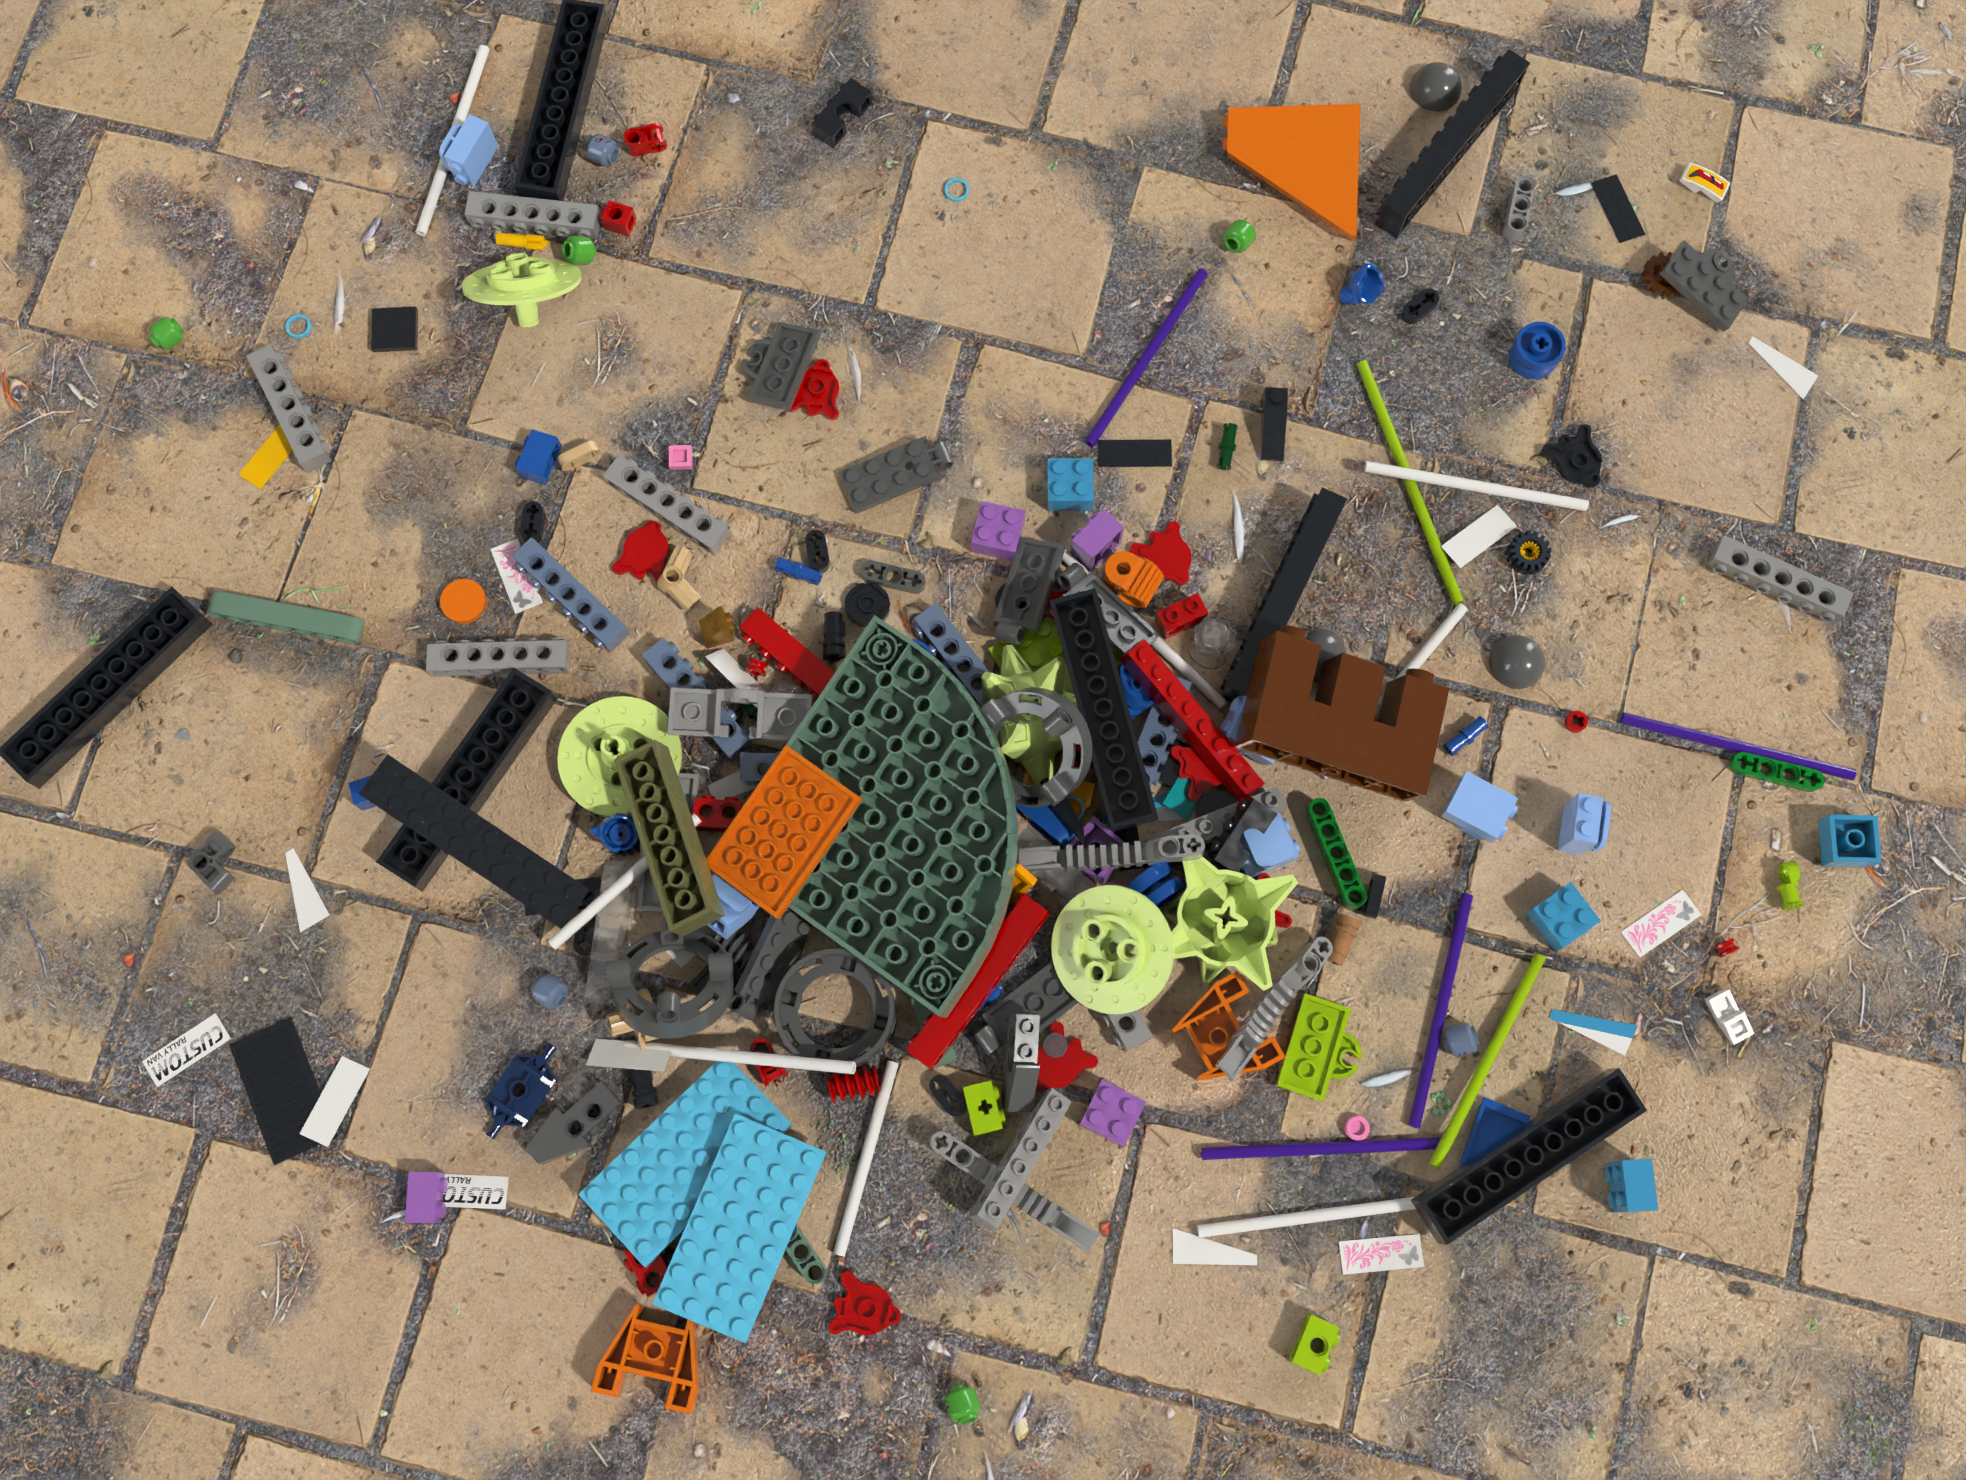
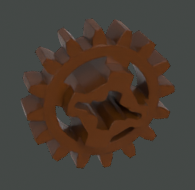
[1641,252,1681,299]

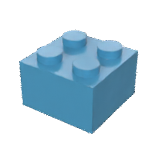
[1047,458,1094,511]
[1818,815,1882,868]
[1526,882,1601,952]
[1605,1159,1658,1213]

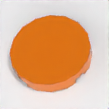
[440,579,487,624]

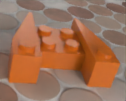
[1171,971,1286,1081]
[591,1304,700,1414]

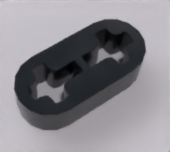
[1401,289,1440,324]
[520,501,545,543]
[805,530,830,573]
[1363,873,1386,919]
[573,914,600,957]
[929,1075,966,1117]

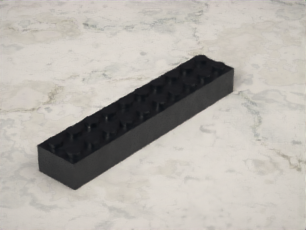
[514,0,609,201]
[1376,49,1530,239]
[1220,487,1347,703]
[0,586,213,789]
[1049,588,1158,832]
[376,668,558,892]
[358,754,590,929]
[1411,1068,1647,1245]

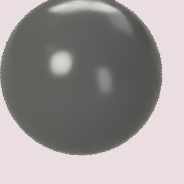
[1410,62,1462,112]
[1306,628,1346,682]
[1489,635,1545,689]

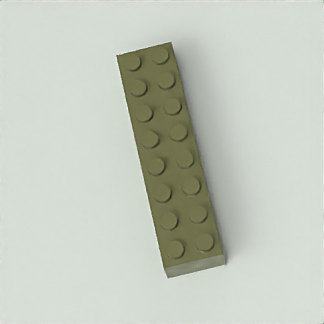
[614,739,725,936]

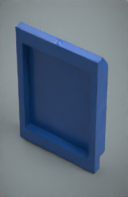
[1459,1097,1531,1168]

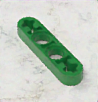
[1729,752,1824,792]

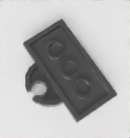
[1659,241,1749,332]
[742,322,821,411]

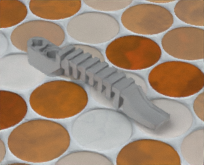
[1018,834,1205,872]
[1215,936,1333,1081]
[930,1131,1100,1253]

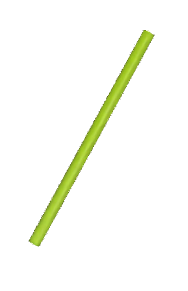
[1428,953,1546,1169]

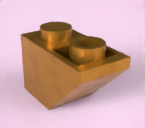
[699,606,736,649]

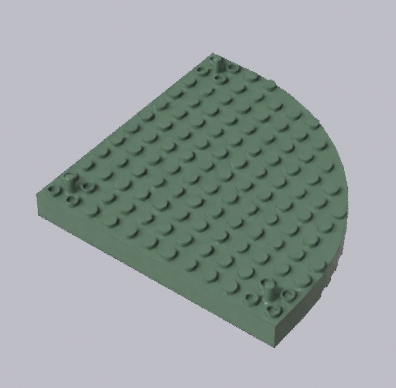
[786,615,1018,1018]

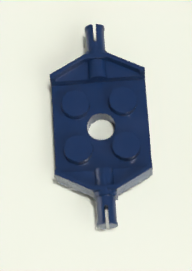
[485,1043,558,1140]

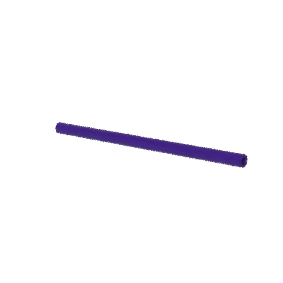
[1084,268,1208,448]
[1620,712,1856,781]
[1408,893,1473,1129]
[1201,1137,1441,1160]

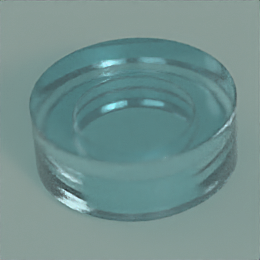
[1043,1033,1068,1058]

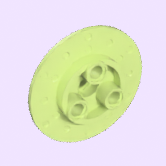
[462,253,582,327]
[557,696,682,817]
[1051,885,1174,1014]

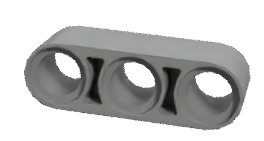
[1503,175,1535,242]

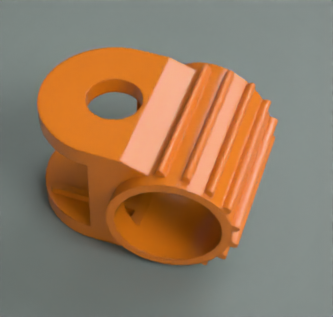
[1104,551,1164,608]

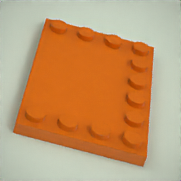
[706,745,863,919]

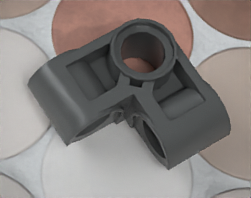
[188,831,236,895]

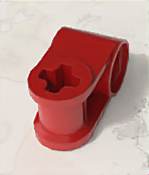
[624,123,667,157]
[750,1038,788,1087]

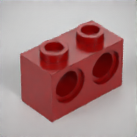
[1155,592,1208,640]
[693,795,744,832]
[624,1250,669,1297]

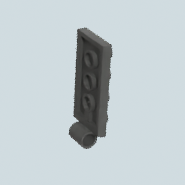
[839,436,954,514]
[993,537,1066,645]
[1057,563,1160,657]
[729,907,812,1020]
[974,961,1079,1056]

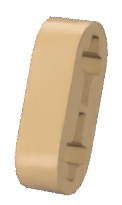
[557,441,600,471]

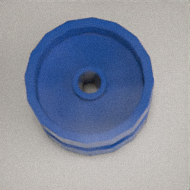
[1509,322,1566,380]
[1117,664,1154,719]
[1126,862,1186,908]

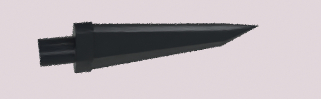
[1040,778,1084,844]

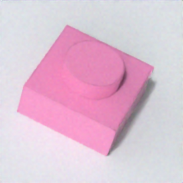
[669,445,693,470]

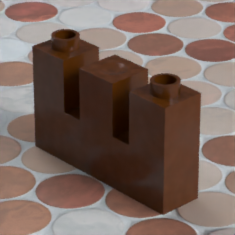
[1234,625,1450,802]

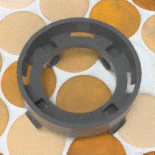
[979,687,1092,807]
[607,916,734,1039]
[774,949,898,1075]

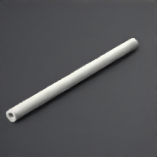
[548,813,702,950]
[833,1060,899,1257]

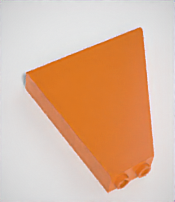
[1223,104,1361,241]

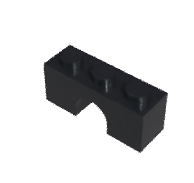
[811,78,872,149]
[1208,794,1277,872]

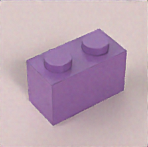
[405,1172,448,1223]

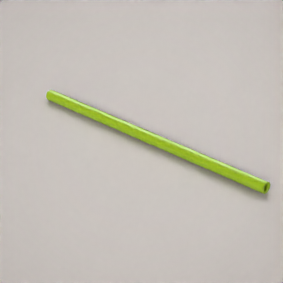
[1357,360,1464,605]

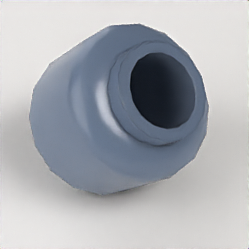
[585,134,619,166]
[531,974,568,1010]
[1442,1022,1480,1058]

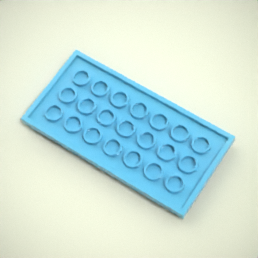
[578,1061,793,1268]
[652,1113,826,1343]

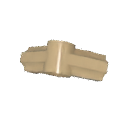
[658,546,702,611]

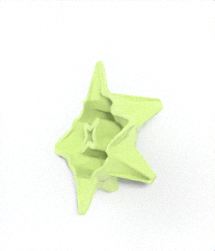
[981,645,1079,785]
[1163,847,1298,991]

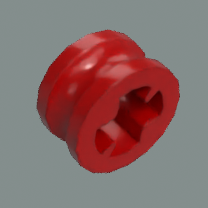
[745,659,768,676]
[1565,711,1588,733]
[1714,938,1740,958]

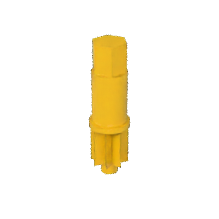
[495,233,549,250]

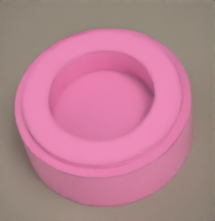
[1344,1116,1370,1141]

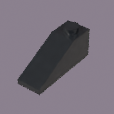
[1261,387,1288,461]

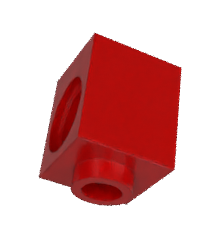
[600,200,637,237]

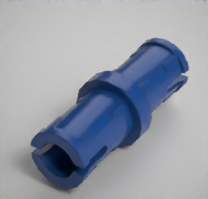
[775,557,823,586]
[1443,716,1489,756]

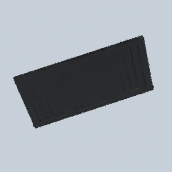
[230,1017,338,1165]

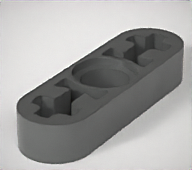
[861,560,926,594]

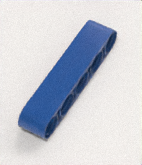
[1010,774,1076,850]

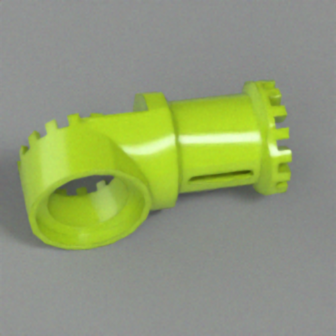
[1776,861,1805,910]

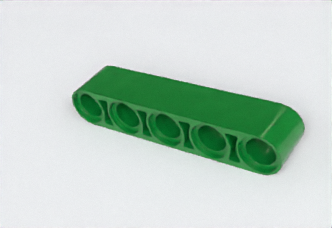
[1305,798,1367,911]

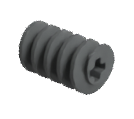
[714,929,755,973]

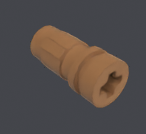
[1327,914,1362,966]

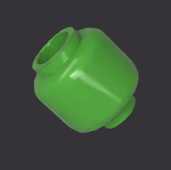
[1223,219,1256,253]
[562,236,596,265]
[149,317,185,350]
[944,1384,981,1425]

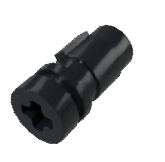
[823,611,846,662]
[630,1069,659,1109]

